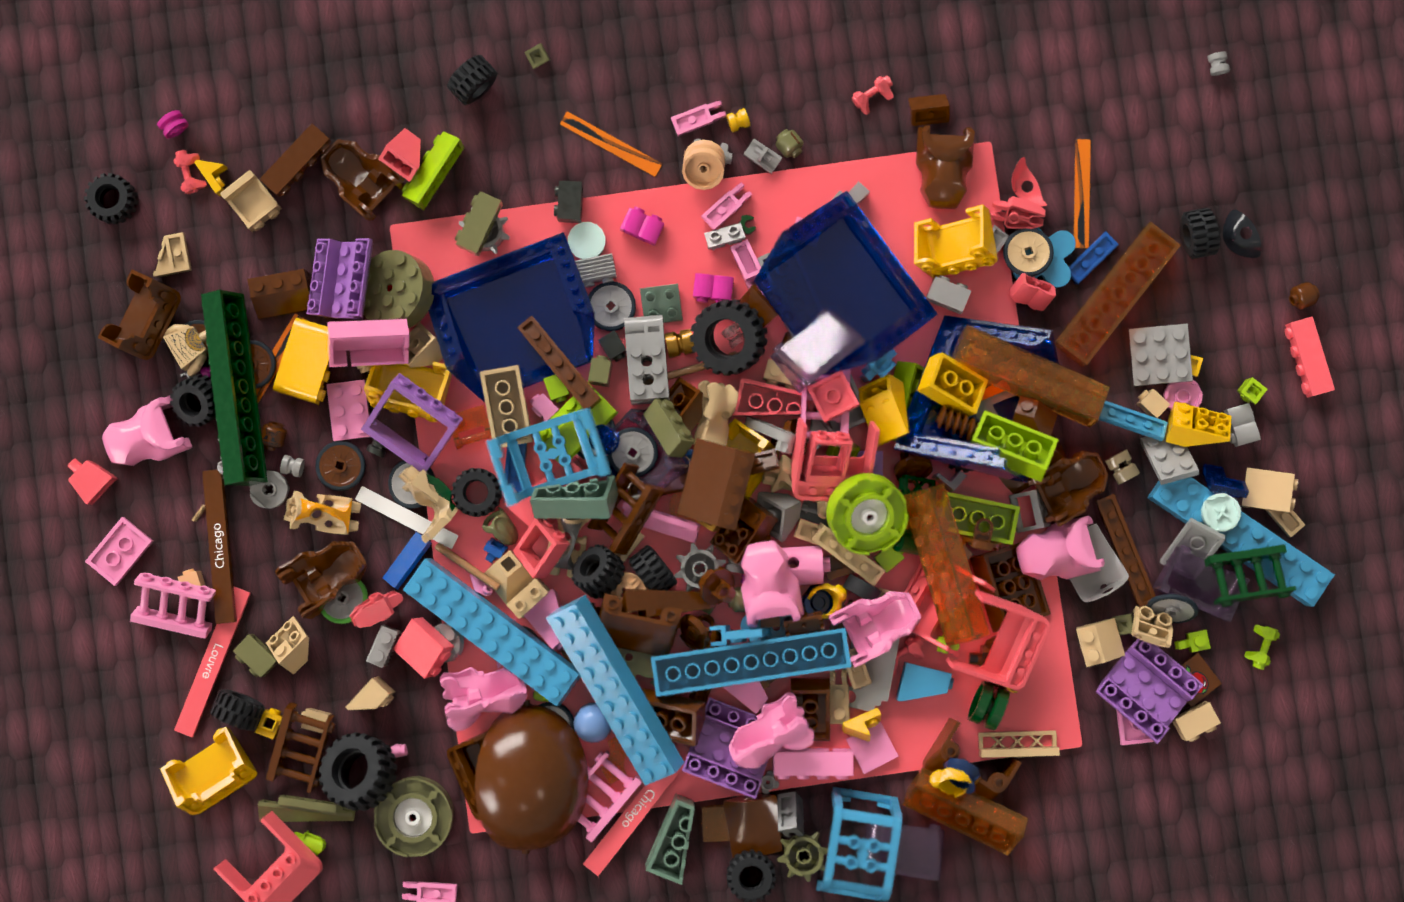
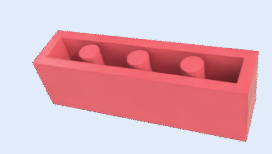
[1285,316,1335,398]

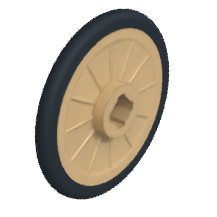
[1003,228,1054,277]

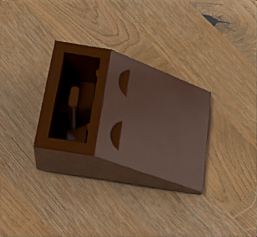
[710,496,778,564]

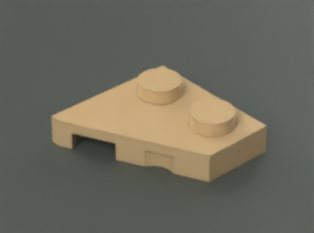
[153,232,192,278]

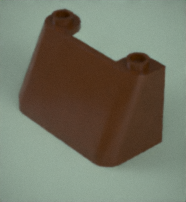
[98,269,181,360]
[599,593,682,656]

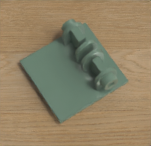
[640,283,683,323]

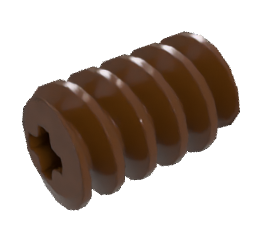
[935,404,979,441]

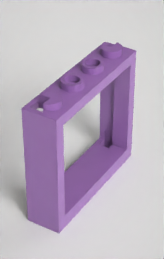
[361,373,463,472]

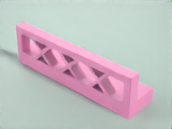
[622,502,701,543]

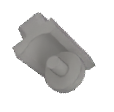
[743,139,782,174]

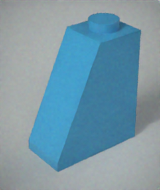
[896,662,954,701]

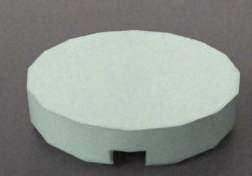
[568,222,606,259]
[1201,493,1241,532]

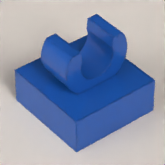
[483,538,508,563]

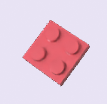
[807,370,860,423]

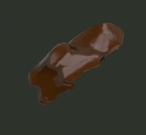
[916,125,975,209]
[320,139,405,221]
[1027,451,1108,526]
[275,541,367,619]

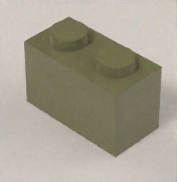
[588,355,613,387]
[233,633,278,678]

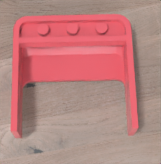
[791,418,880,501]
[904,555,996,657]
[946,590,1050,690]
[214,811,323,902]

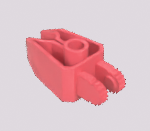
[990,196,1046,229]
[350,591,403,628]

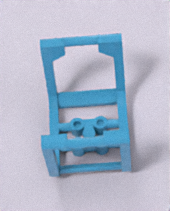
[486,408,611,507]
[816,787,902,901]

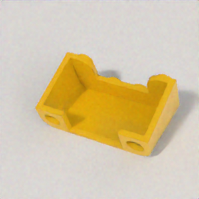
[914,205,998,278]
[273,318,330,405]
[364,362,453,422]

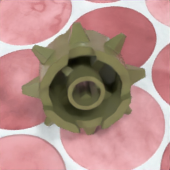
[777,832,828,882]

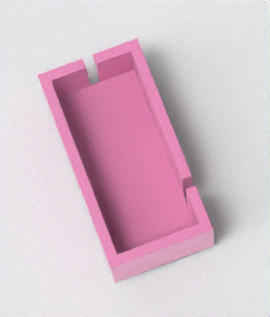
[328,319,409,367]
[773,748,853,779]

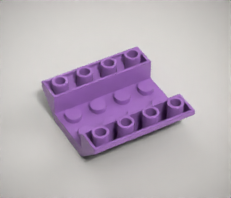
[307,238,373,320]
[1096,639,1204,744]
[682,697,769,799]

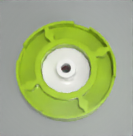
[826,473,909,555]

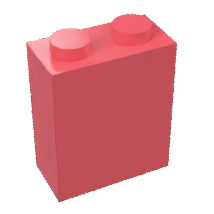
[393,617,454,679]

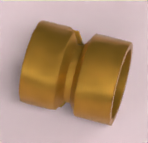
[664,328,696,358]

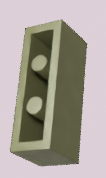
[455,191,503,256]
[643,398,695,458]

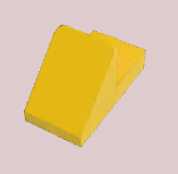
[194,160,228,196]
[842,707,881,742]

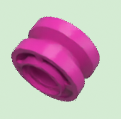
[157,110,189,139]

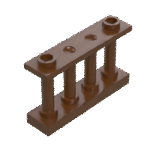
[587,462,664,555]
[266,702,335,793]

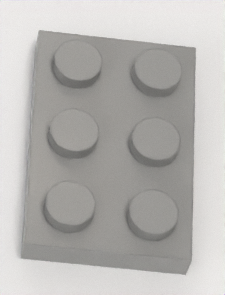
[1140,431,1199,485]
[1160,518,1225,581]

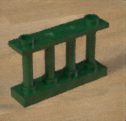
[1204,544,1297,607]

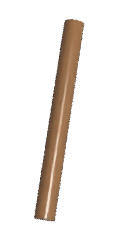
[435,543,501,591]

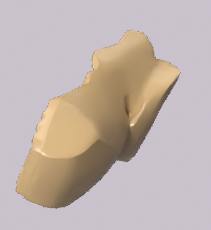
[693,380,738,448]

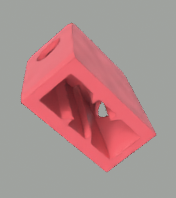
[68,458,118,505]

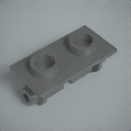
[800,500,829,528]

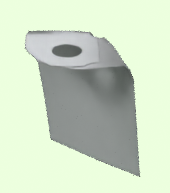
[1070,524,1129,602]

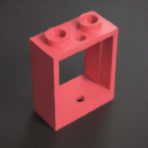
[802,431,853,483]
[513,519,570,578]

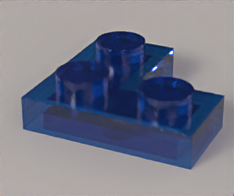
[1202,464,1249,498]

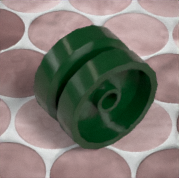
[968,681,1010,731]

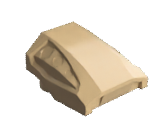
[1132,606,1173,648]

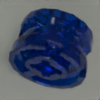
[589,424,620,455]

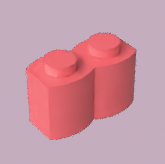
[1010,273,1056,311]

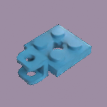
[860,348,897,382]
[709,625,771,646]

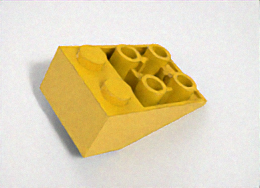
[858,374,909,447]
[1166,402,1231,447]

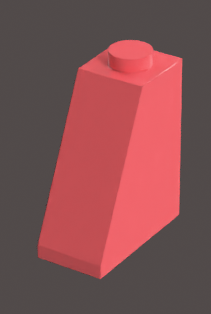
[378,128,421,182]

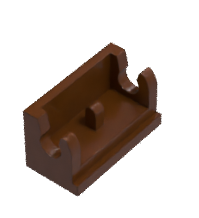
[783,611,825,637]

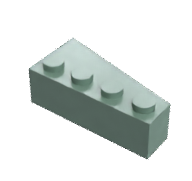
[530,476,618,519]
[645,793,695,885]

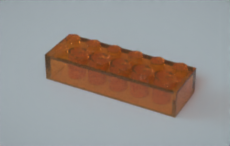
[902,767,1028,856]

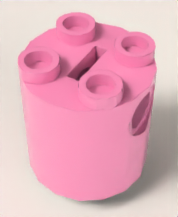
[782,546,830,585]

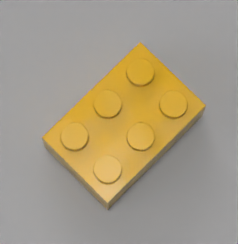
[917,352,989,417]

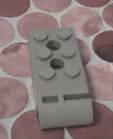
[624,315,670,405]

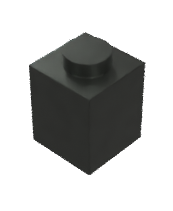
[598,330,626,362]

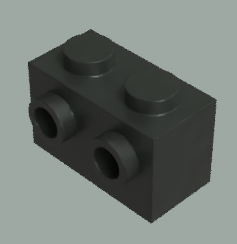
[554,181,583,223]

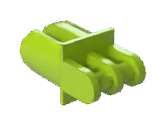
[294,831,326,855]

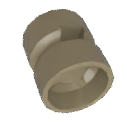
[1105,449,1140,485]

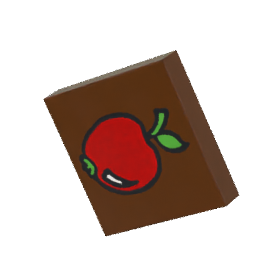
[1181,652,1222,707]

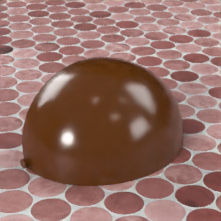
[475,700,588,854]

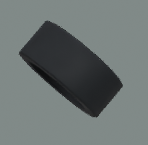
[843,574,882,600]

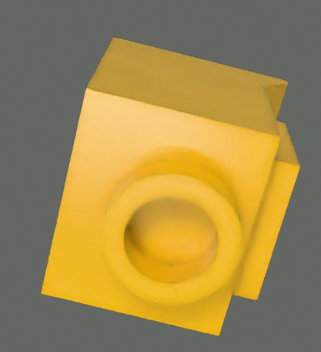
[255,708,283,740]

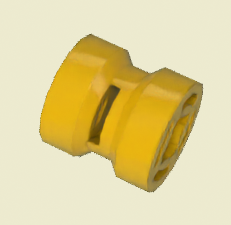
[726,108,751,132]

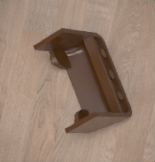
[923,718,1022,806]
[447,731,488,820]

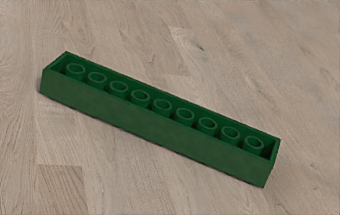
[201,290,268,486]

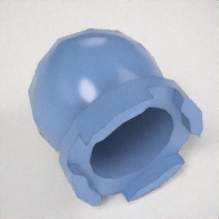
[574,702,612,743]

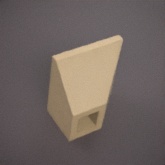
[484,550,535,604]
[266,616,309,674]

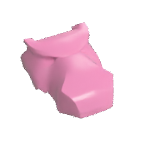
[102,396,192,466]
[1016,516,1105,580]
[741,541,804,628]
[829,591,921,668]
[440,667,527,731]
[728,692,814,769]

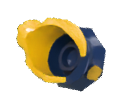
[801,583,847,619]
[930,758,981,798]

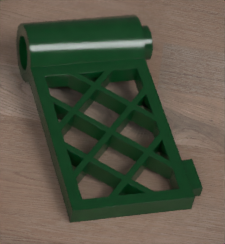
[892,474,936,557]

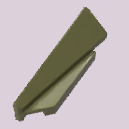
[258,794,356,822]

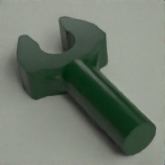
[721,215,756,235]

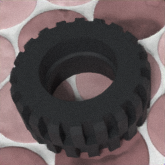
[690,299,768,376]
[319,732,397,811]

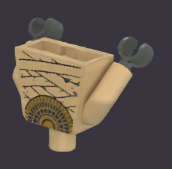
[161,324,208,378]

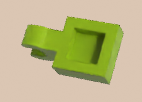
[1174,630,1211,652]

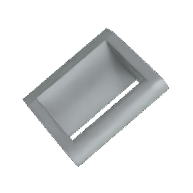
[1009,489,1051,533]

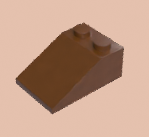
[791,678,830,741]

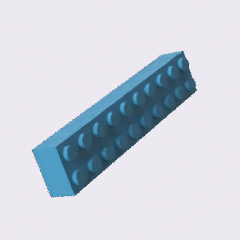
[1147,477,1335,607]
[403,558,580,706]
[546,595,685,786]
[651,628,851,697]

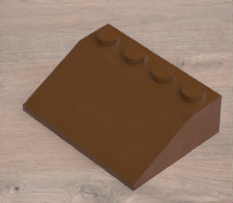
[677,438,755,530]
[970,542,1051,632]

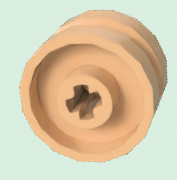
[682,140,725,190]

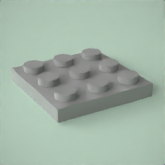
[1129,324,1193,386]

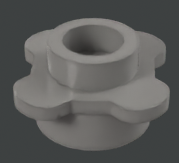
[760,771,779,794]

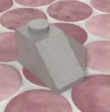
[757,492,801,542]

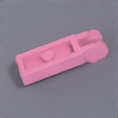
[671,101,726,136]
[701,182,752,230]
[402,881,458,902]

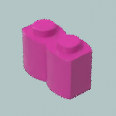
[620,207,664,246]
[693,273,734,303]

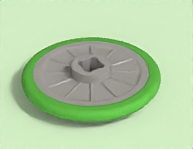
[321,580,368,624]

